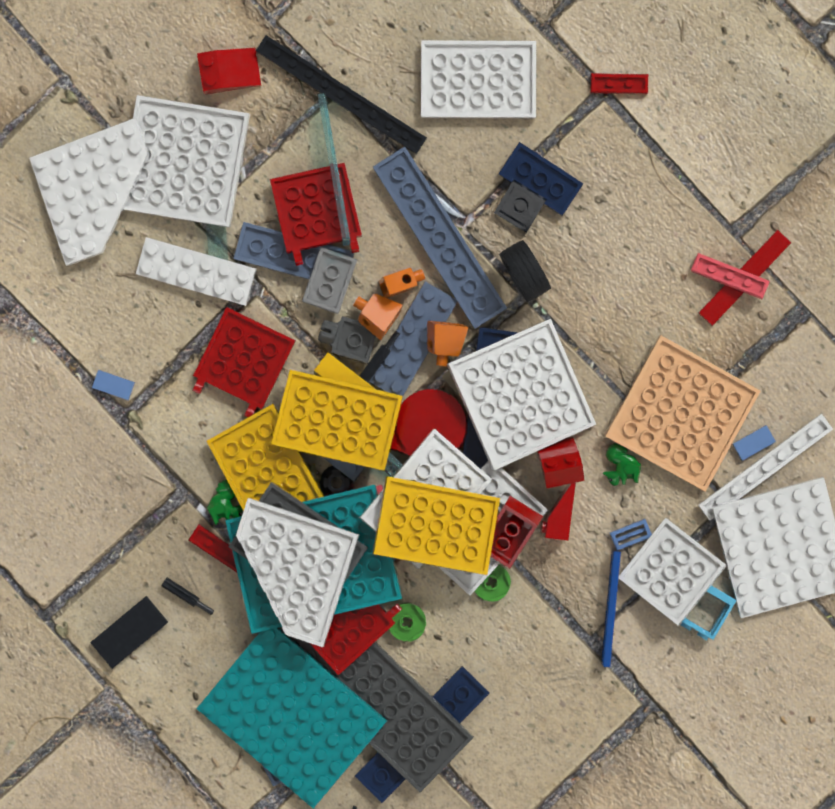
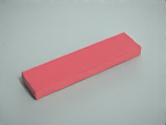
[691,253,770,300]

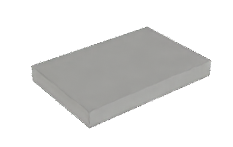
[302,247,357,314]

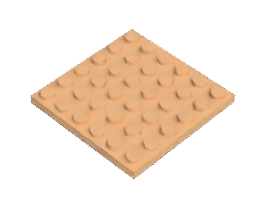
[605,335,761,492]

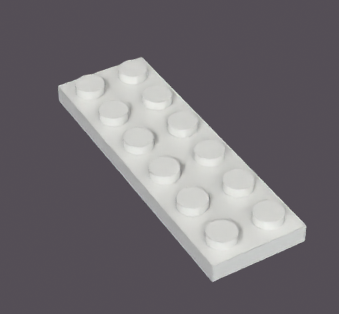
[136,237,257,306]

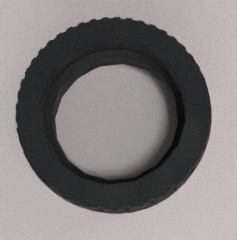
[499,240,551,302]

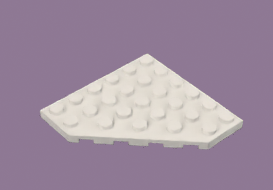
[29,118,149,266]
[236,498,359,647]

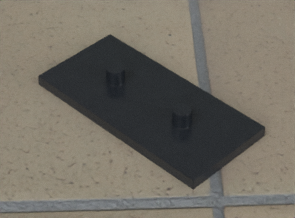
[90,596,168,669]

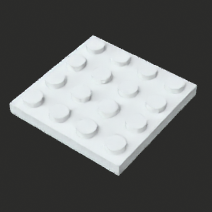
[619,518,727,626]

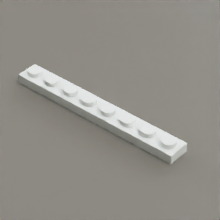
[698,414,833,521]

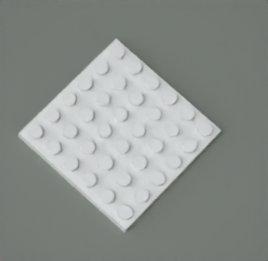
[124,95,250,228]
[447,319,596,471]
[712,477,835,618]

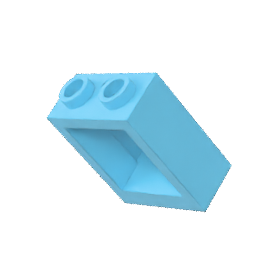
[680,585,737,641]

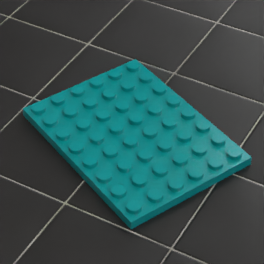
[225,484,402,634]
[196,628,387,809]

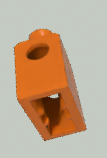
[378,268,425,298]
[353,294,403,340]
[427,321,468,366]

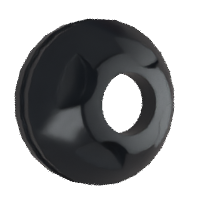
[319,466,354,496]

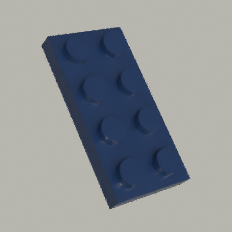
[498,142,584,216]

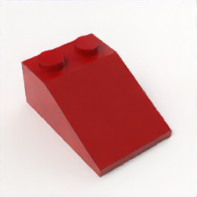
[197,47,262,95]
[537,437,585,488]
[540,483,576,541]
[490,496,543,569]

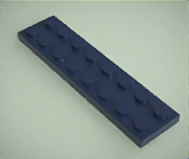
[355,666,490,803]

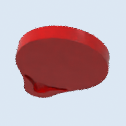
[390,389,468,456]

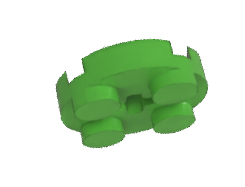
[475,565,511,602]
[389,603,426,641]

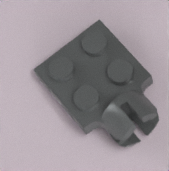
[318,316,376,364]

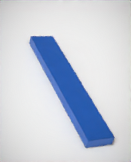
[601,550,621,667]

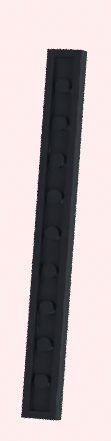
[256,35,427,155]

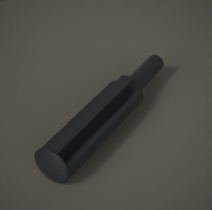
[359,331,400,382]
[161,577,214,615]

